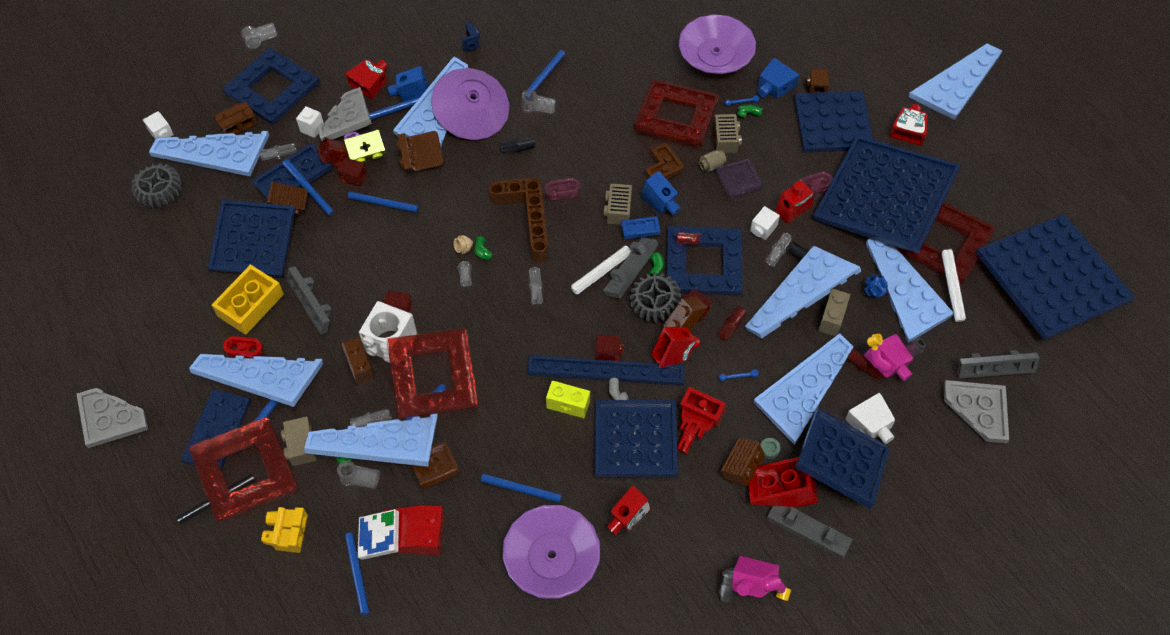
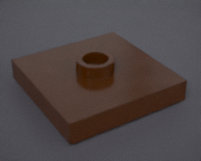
[411,441,460,489]

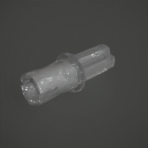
[260,143,296,161]
[765,232,792,267]
[528,267,543,304]
[350,409,391,428]

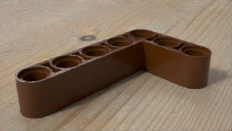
[488,178,548,262]

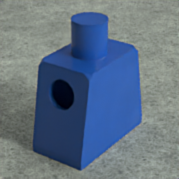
[758,58,799,98]
[388,66,430,102]
[640,171,681,216]

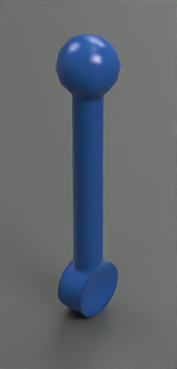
[724,95,759,106]
[718,369,759,382]

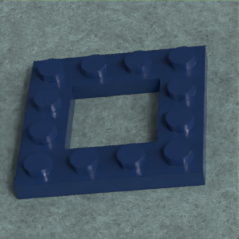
[222,48,320,125]
[666,226,742,296]

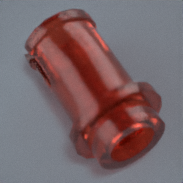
[676,230,700,245]

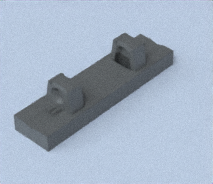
[603,237,659,298]
[286,266,332,335]
[957,350,1040,379]
[767,506,853,560]

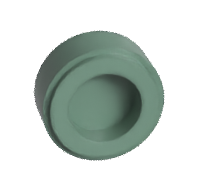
[760,438,780,459]

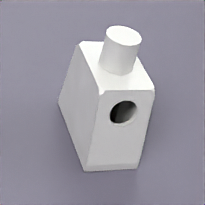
[846,393,895,444]

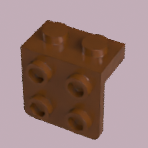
[397,131,444,173]

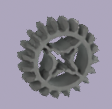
[131,163,182,209]
[630,272,681,323]

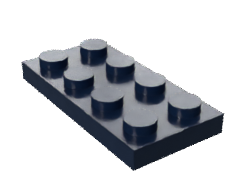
[252,143,333,200]
[181,389,252,473]

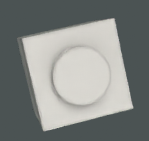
[296,107,323,138]
[143,111,174,140]
[750,206,780,240]

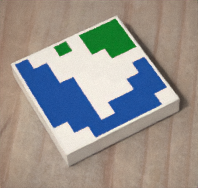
[358,509,399,560]

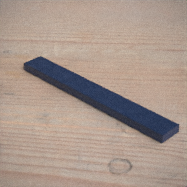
[527,355,685,386]

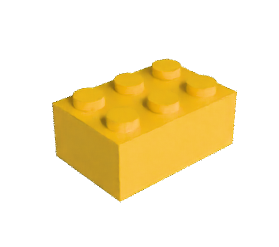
[212,264,284,335]

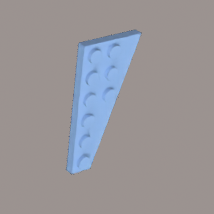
[909,44,1002,120]
[393,57,468,147]
[149,131,269,176]
[866,238,954,343]
[745,246,861,338]
[753,334,853,445]
[189,354,323,407]
[304,414,437,467]

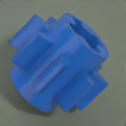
[864,274,888,298]

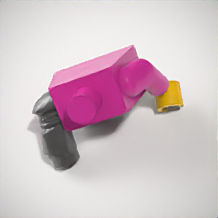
[864,334,926,381]
[718,556,791,602]

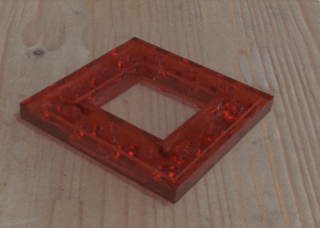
[634,79,719,146]
[896,202,996,284]
[386,328,478,419]
[188,417,298,523]

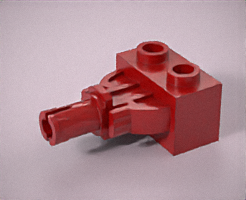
[677,387,726,455]

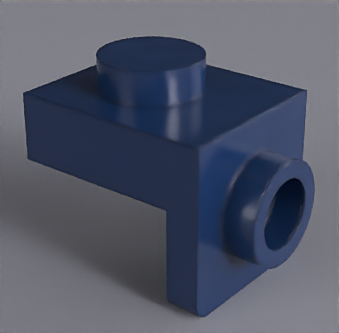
[461,22,480,52]

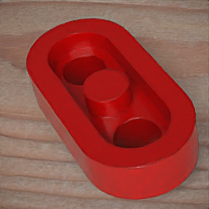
[223,336,263,359]

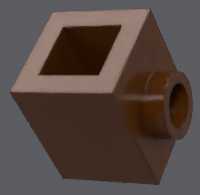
[806,69,829,93]

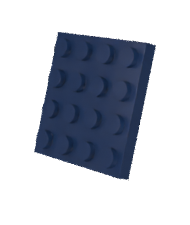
[794,91,873,153]
[208,200,296,278]
[595,400,678,478]
[795,408,890,509]

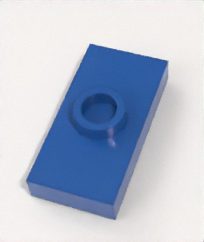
[621,216,661,239]

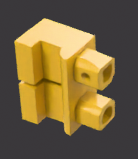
[261,507,308,553]

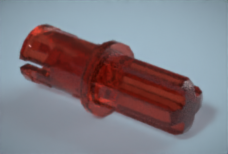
[718,306,747,340]
[847,348,883,380]

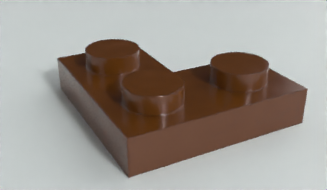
[645,143,685,179]

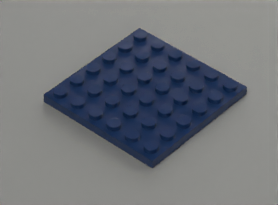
[813,135,961,253]
[976,214,1135,340]

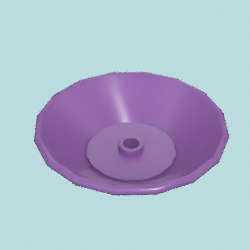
[679,14,756,74]
[431,68,510,140]
[503,505,600,599]

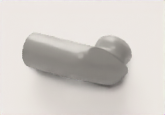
[609,378,629,400]

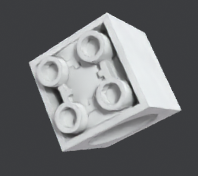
[359,301,417,364]

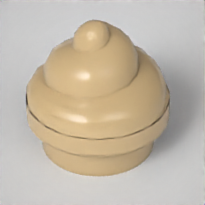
[453,235,473,254]

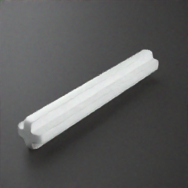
[571,246,631,294]
[942,249,966,322]

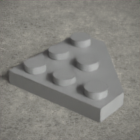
[318,87,372,143]
[944,380,1009,443]
[77,388,149,448]

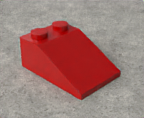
[749,457,818,507]
[382,505,445,555]

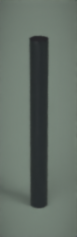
[176,474,255,524]

